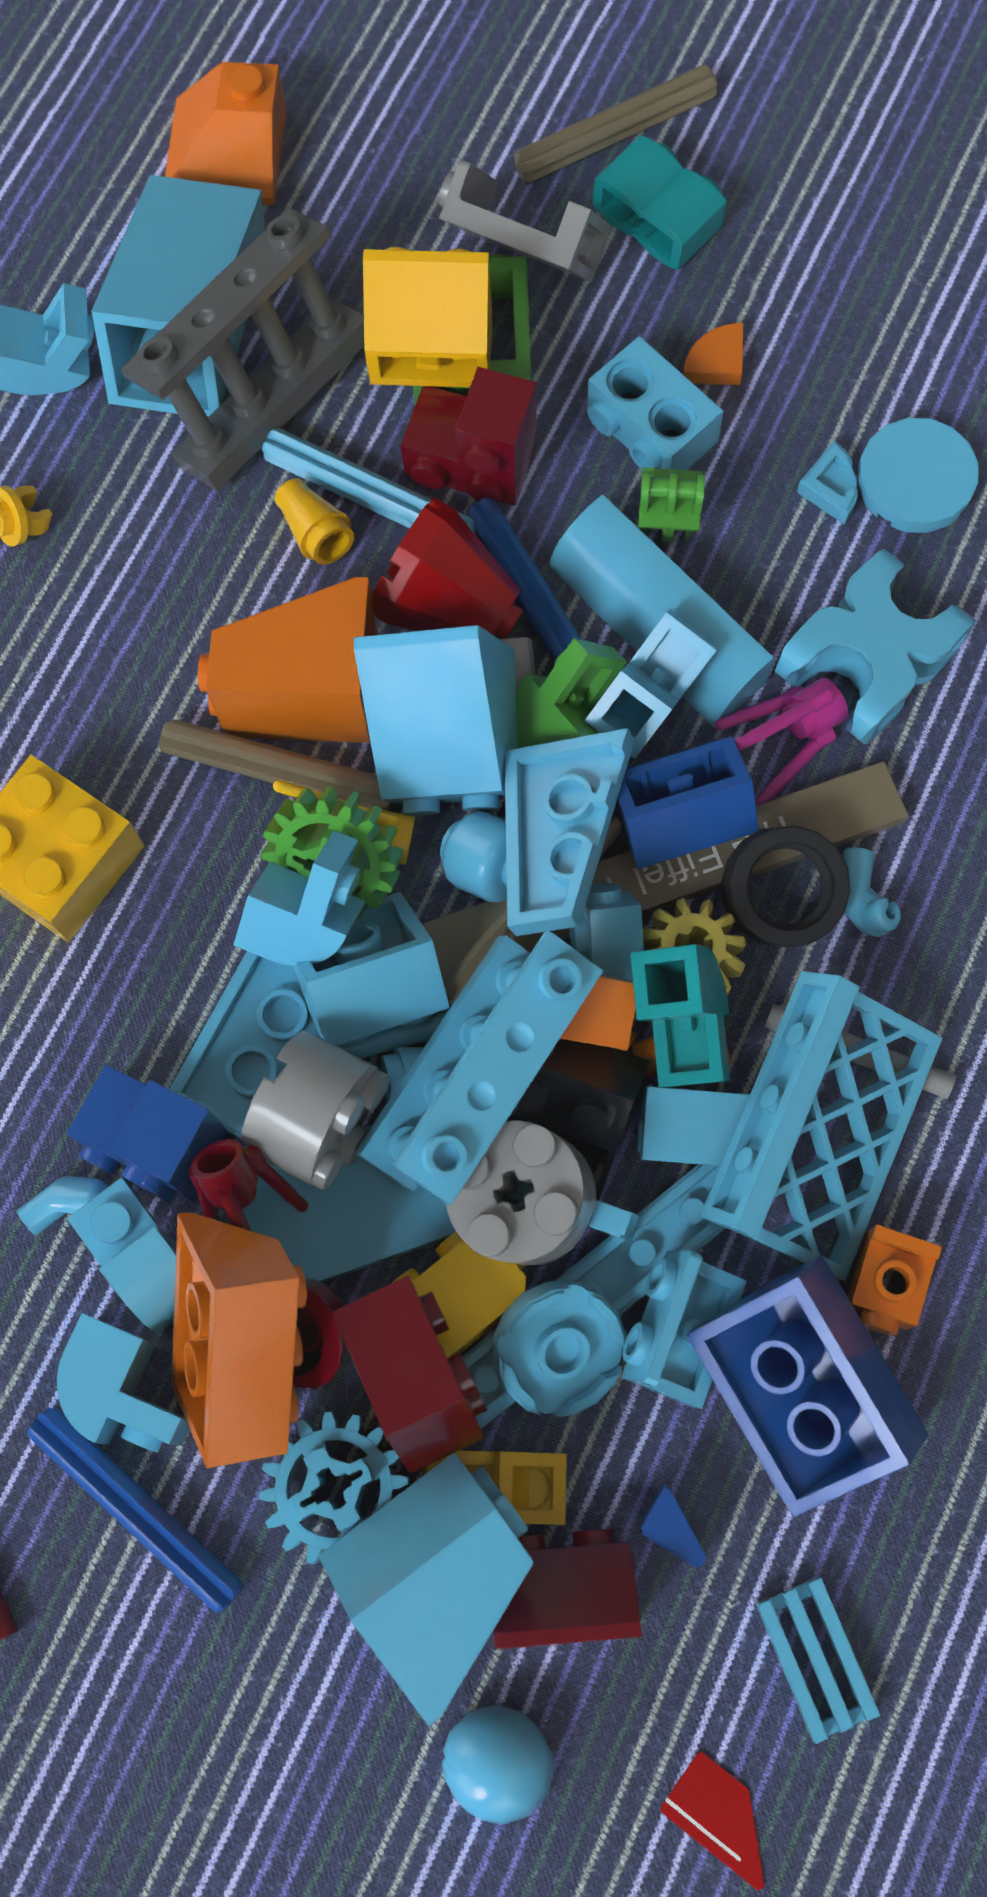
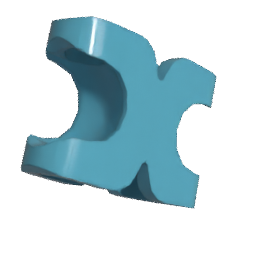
[774,549,976,744]

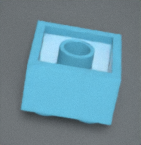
[293,892,450,1047]

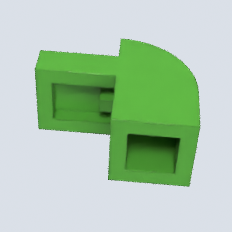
[516,638,627,748]

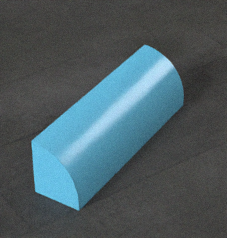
[549,494,774,729]

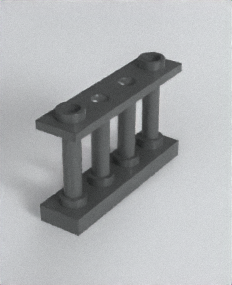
[120,207,364,491]

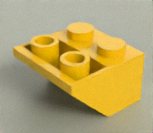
[363,247,492,387]

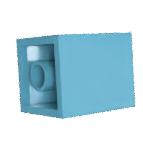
[354,625,518,815]
[318,1452,534,1726]

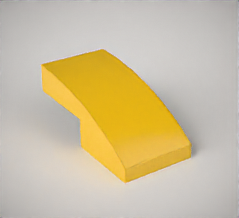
[422,1450,567,1525]

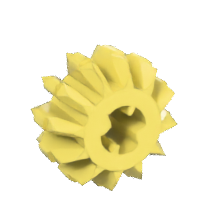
[642,898,746,995]

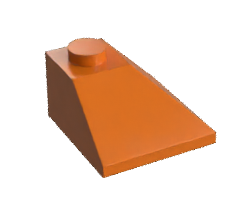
[165,62,287,205]

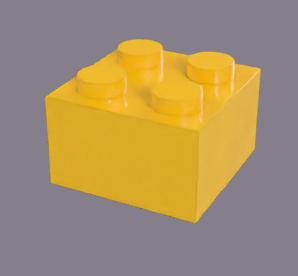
[0,754,145,943]

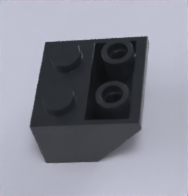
[506,1039,650,1201]

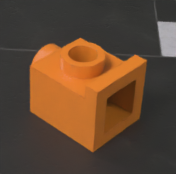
[847,1224,942,1336]

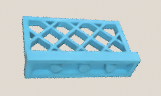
[700,971,943,1281]

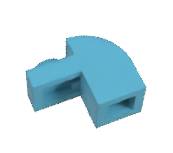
[0,283,94,396]
[584,609,720,759]
[234,830,365,966]
[67,1177,177,1333]
[57,1313,190,1453]

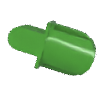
[638,467,705,543]

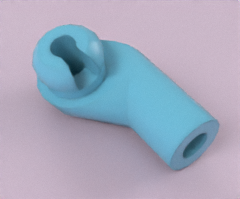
[843,847,901,937]
[16,1176,109,1236]

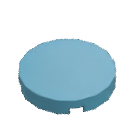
[858,418,978,533]
[492,1280,627,1417]

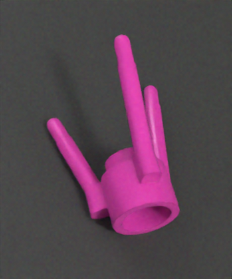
[714,678,848,806]

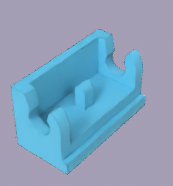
[637,1086,750,1166]

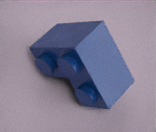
[66,1064,230,1204]

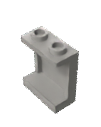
[439,160,613,283]

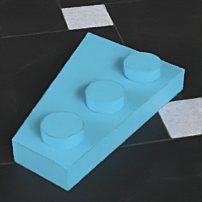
[505,728,635,936]

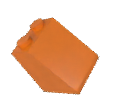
[198,577,379,743]

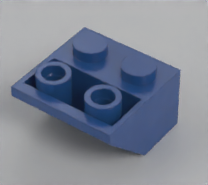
[614,736,759,870]

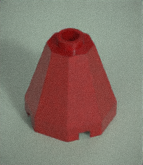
[372,497,523,639]

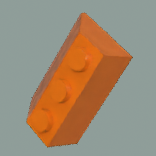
[171,1212,307,1468]

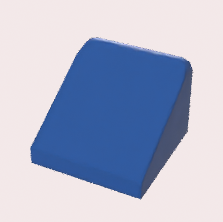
[637,1483,707,1568]

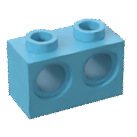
[587,336,724,470]

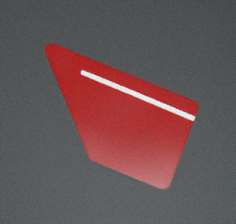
[660,1752,764,1890]

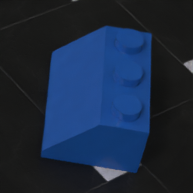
[687,1254,929,1517]

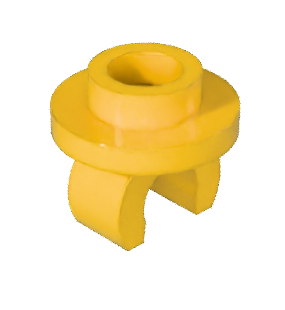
[0,485,53,547]

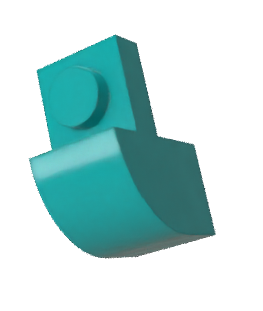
[630,944,730,1088]

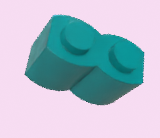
[592,135,727,270]

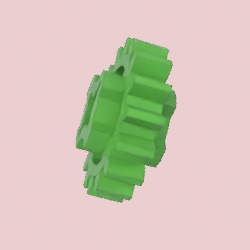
[261,785,403,919]

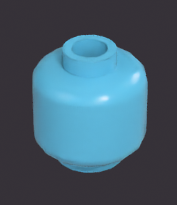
[440,811,507,903]

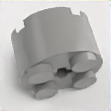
[241,1031,390,1191]
[446,1121,596,1265]

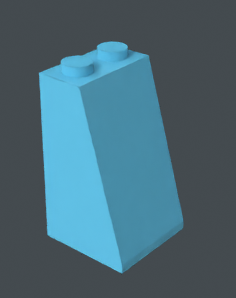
[91,175,265,417]

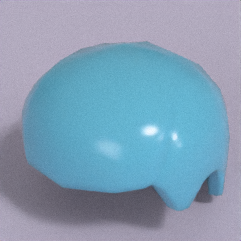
[442,1703,554,1825]

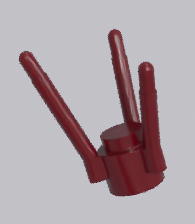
[188,1139,309,1231]

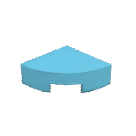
[797,440,858,525]

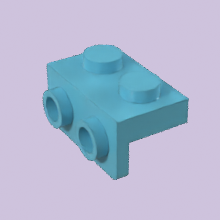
[621,1250,747,1409]

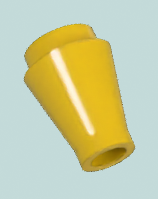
[275,478,354,565]

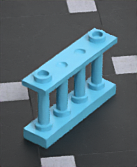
[354,931,603,1205]

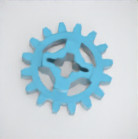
[259,1412,410,1565]

